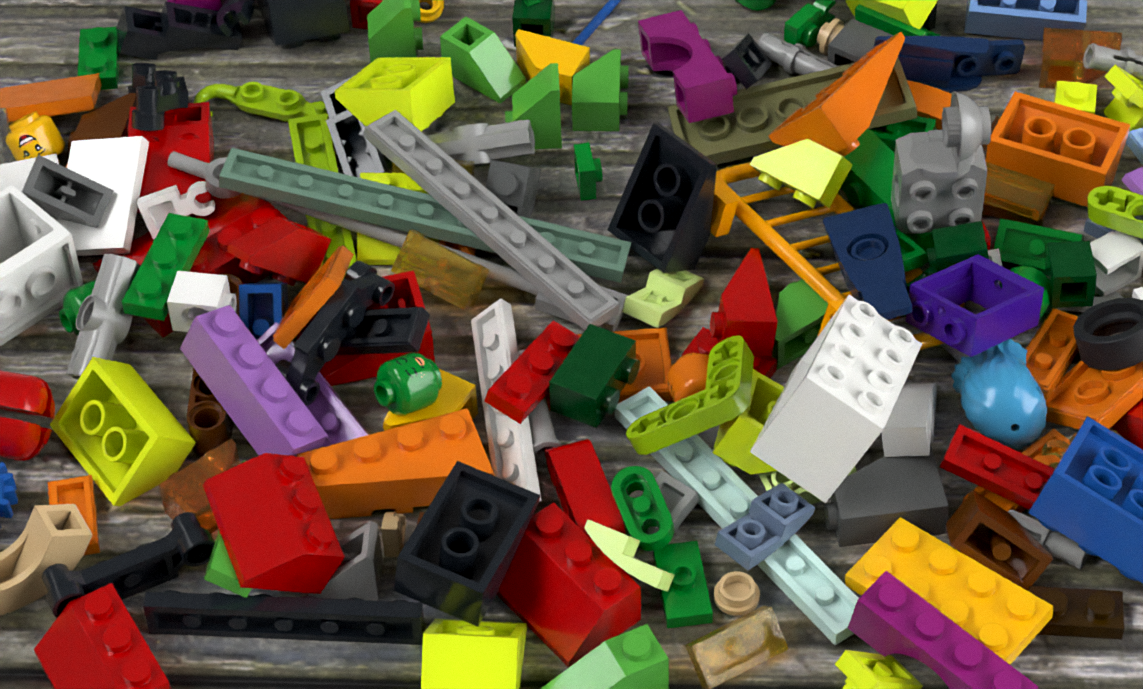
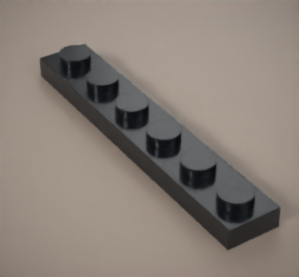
[143,590,425,645]

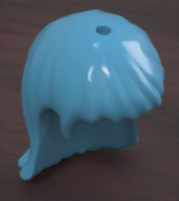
[951,339,1047,451]

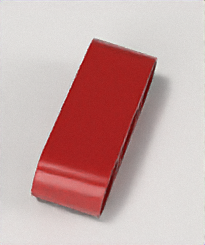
[545,439,626,538]

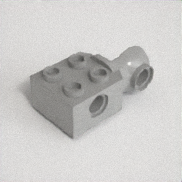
[891,91,991,234]

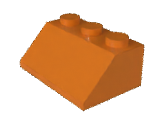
[985,91,1130,207]

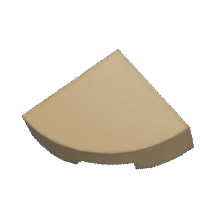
[381,512,407,557]

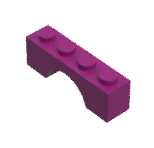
[638,10,737,123]
[848,571,1039,689]

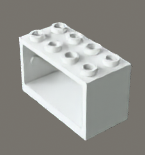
[0,184,83,346]
[750,295,922,503]

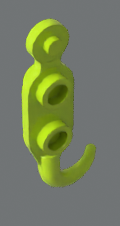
[193,82,329,122]

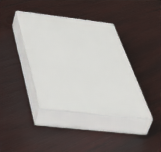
[57,136,149,256]

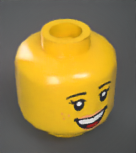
[6,111,65,163]

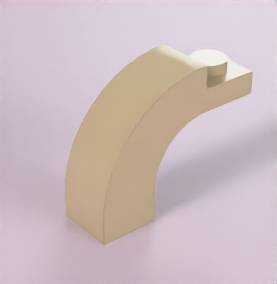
[0,504,93,616]

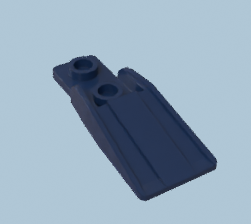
[873,36,1025,93]
[823,203,913,320]

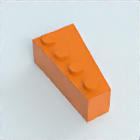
[297,408,494,519]

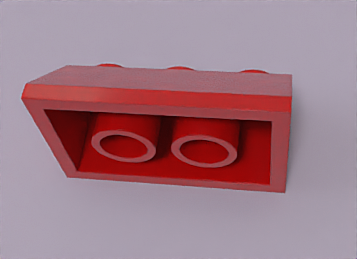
[203,453,345,594]
[497,502,641,668]
[34,583,171,689]

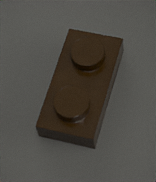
[1028,586,1125,640]

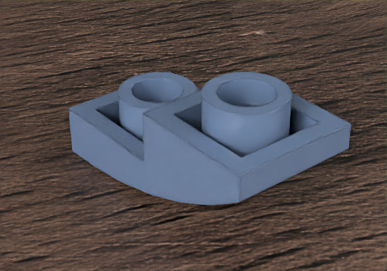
[715,483,815,571]

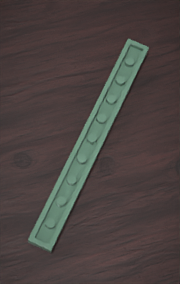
[219,147,631,283]

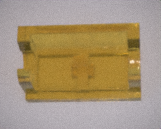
[391,229,489,309]

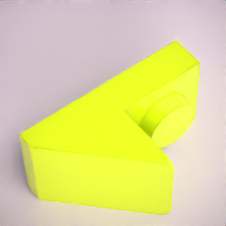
[1104,65,1143,131]
[835,650,923,689]

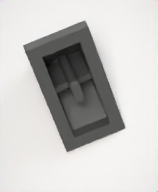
[21,155,114,228]

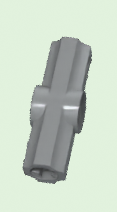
[426,120,535,168]
[66,253,141,380]

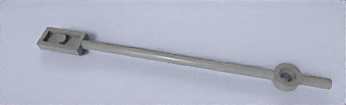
[168,151,628,332]

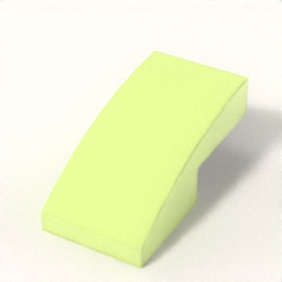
[622,269,704,328]
[584,520,674,592]

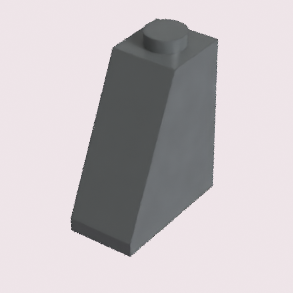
[824,444,949,547]

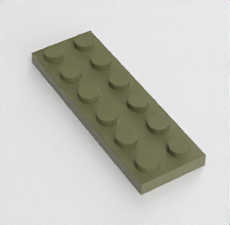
[667,57,917,164]

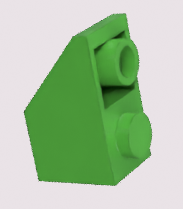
[367,0,424,62]
[440,17,526,104]
[572,49,629,131]

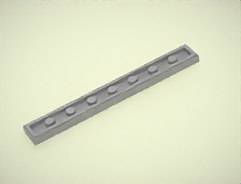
[364,110,620,330]

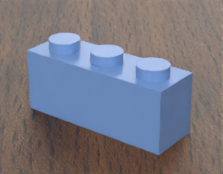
[964,0,1087,44]

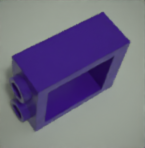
[905,254,1044,357]

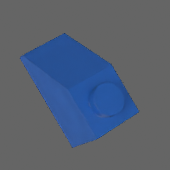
[239,283,288,340]

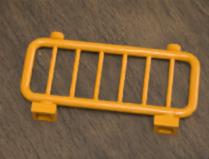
[711,162,964,351]

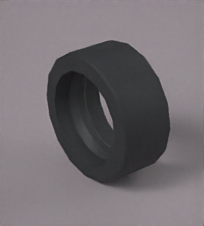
[1073,298,1143,370]

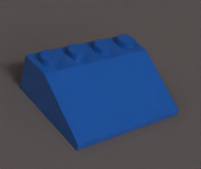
[1028,416,1143,583]

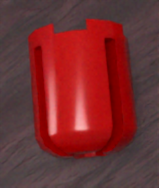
[0,370,55,461]

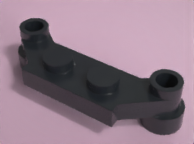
[128,63,188,131]
[275,261,395,406]
[42,512,215,618]

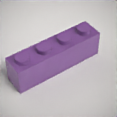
[180,305,328,456]

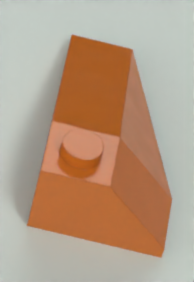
[768,32,905,157]

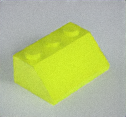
[335,57,455,132]
[50,357,196,507]

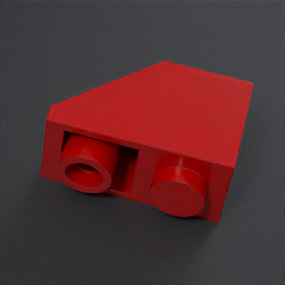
[227,216,331,286]

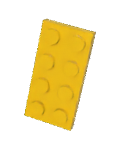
[845,517,1053,665]

